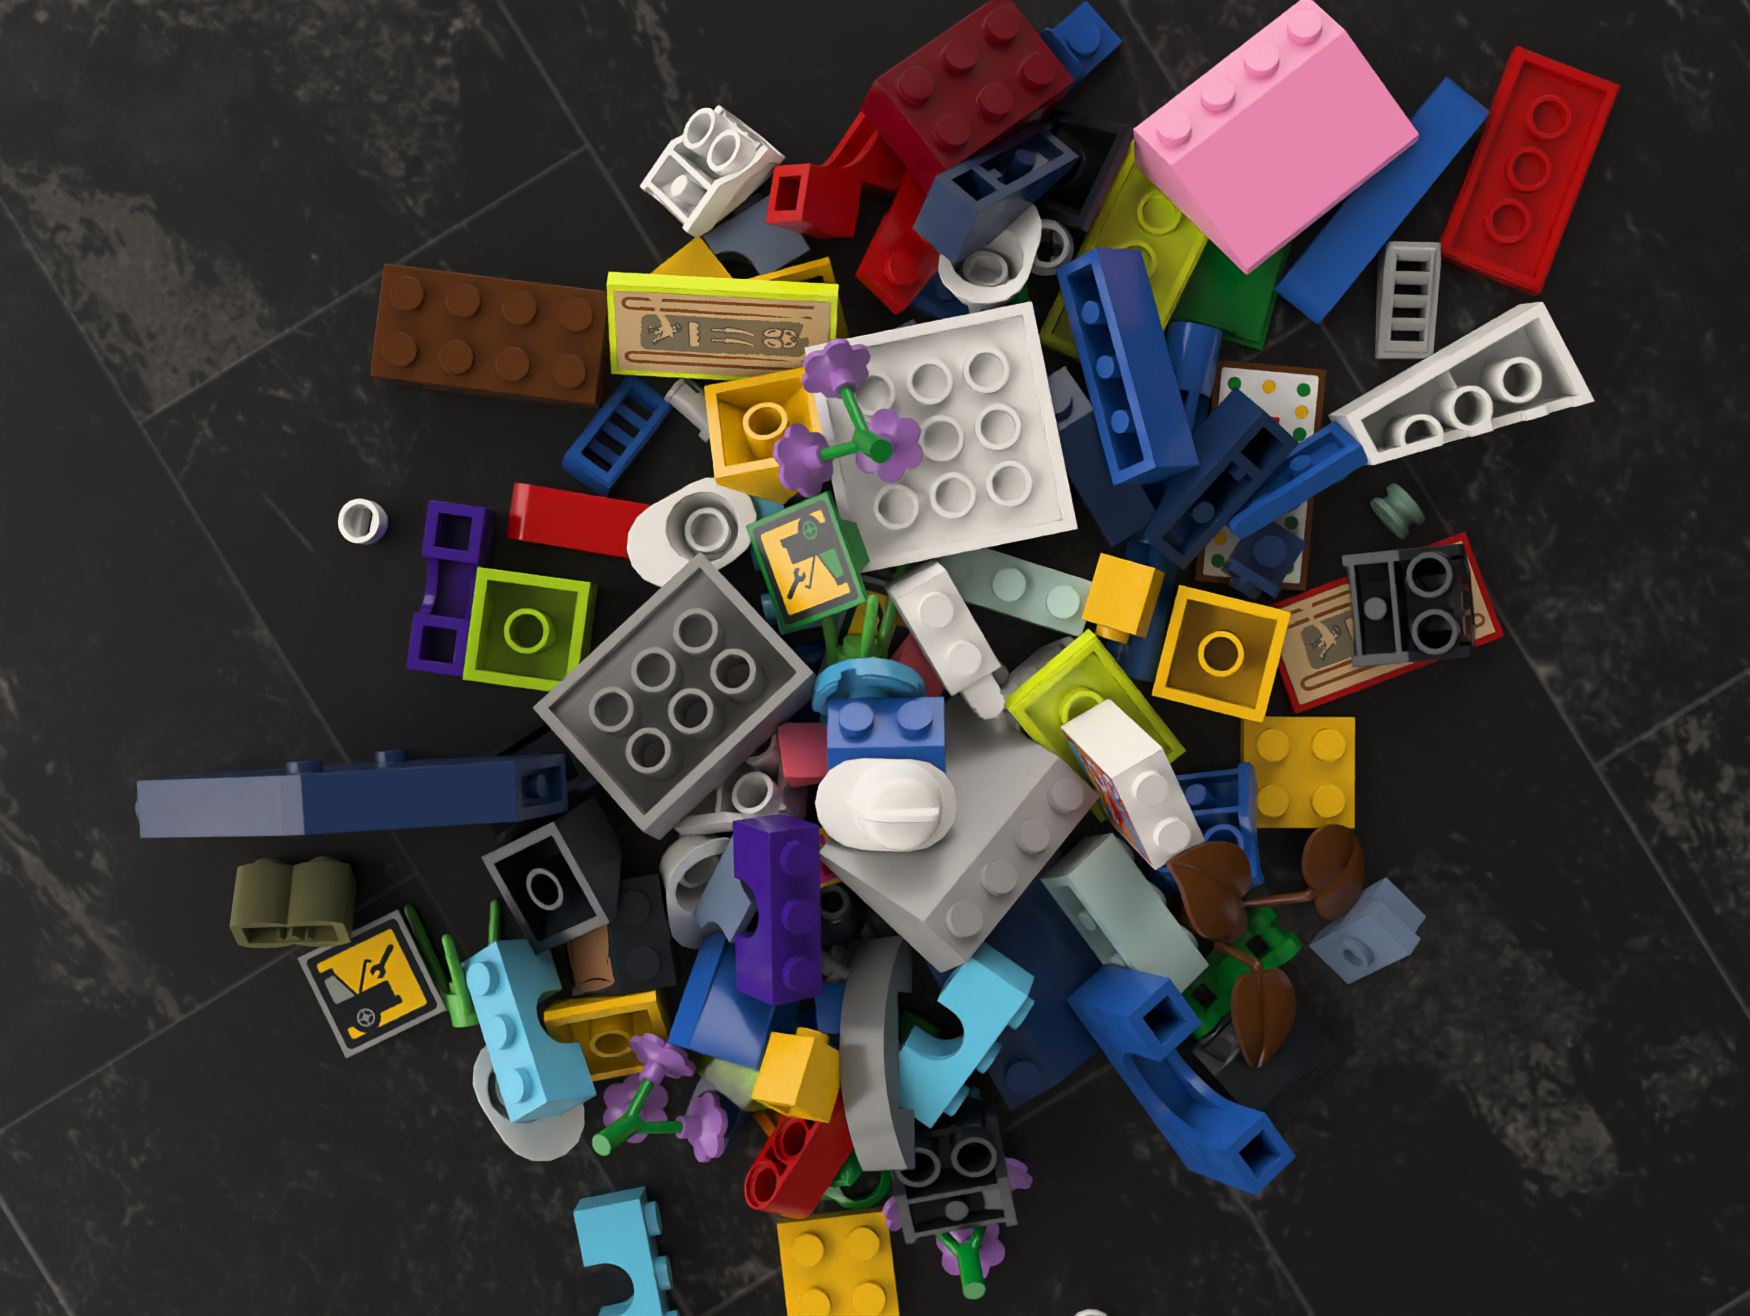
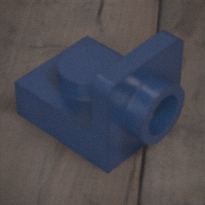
[1221,521,1307,603]

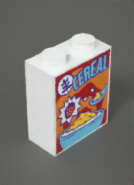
[1060,699,1205,870]

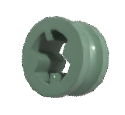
[1370,483,1425,539]

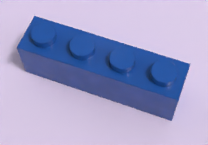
[1056,248,1199,486]

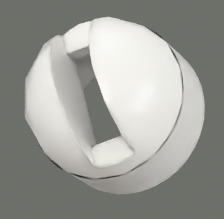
[338,499,388,545]

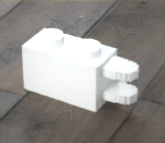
[884,558,1006,720]

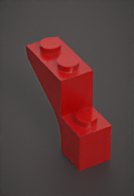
[766,111,906,239]

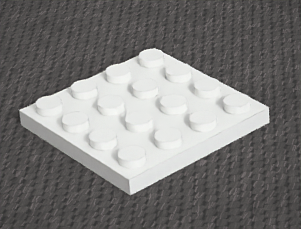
[804,301,1078,573]

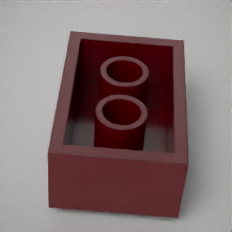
[859,0,1075,195]

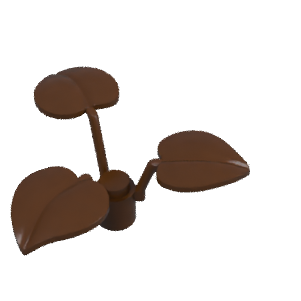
[1165,824,1365,1069]

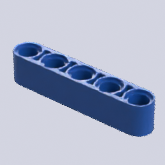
[1274,76,1490,324]

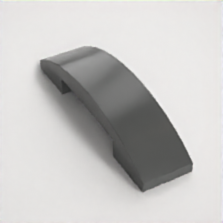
[839,935,915,1172]

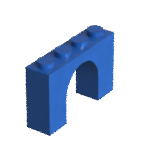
[1066,963,1296,1196]

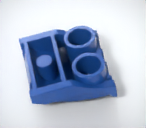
[1149,762,1264,895]

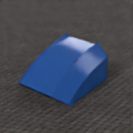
[667,930,801,1072]

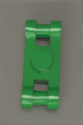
[1181,907,1303,1040]

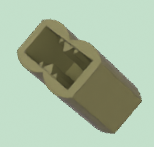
[230,856,357,948]

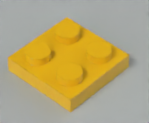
[1240,716,1355,828]
[777,1206,900,1316]

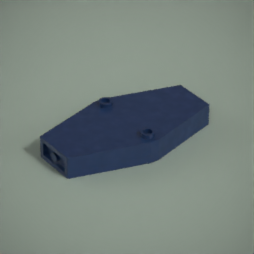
[135,749,568,838]

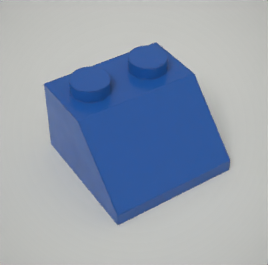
[827,697,946,775]

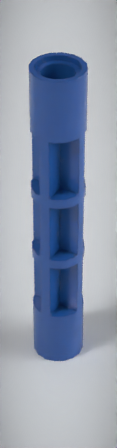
[1106,321,1224,683]

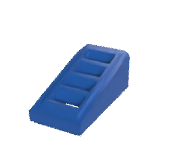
[562,375,674,498]

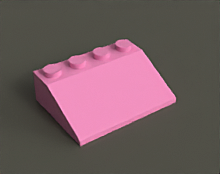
[1133,0,1419,275]

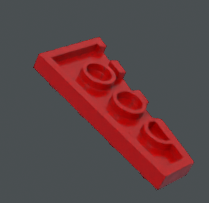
[855,168,940,315]

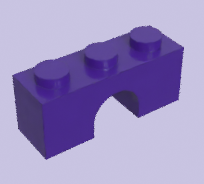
[406,500,496,677]
[733,814,822,1006]

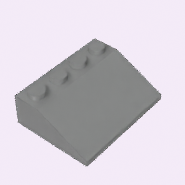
[533,552,816,840]
[820,694,1100,973]

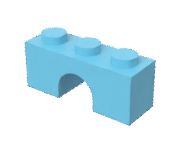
[461,939,597,1123]
[899,941,1035,1129]
[573,1186,680,1316]

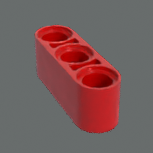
[505,483,651,560]
[744,1085,854,1220]

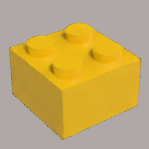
[1152,585,1292,723]

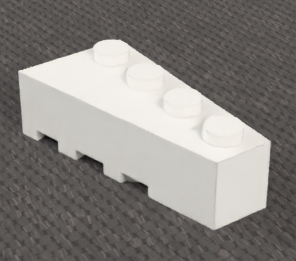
[1328,302,1595,465]

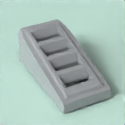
[1375,241,1441,360]

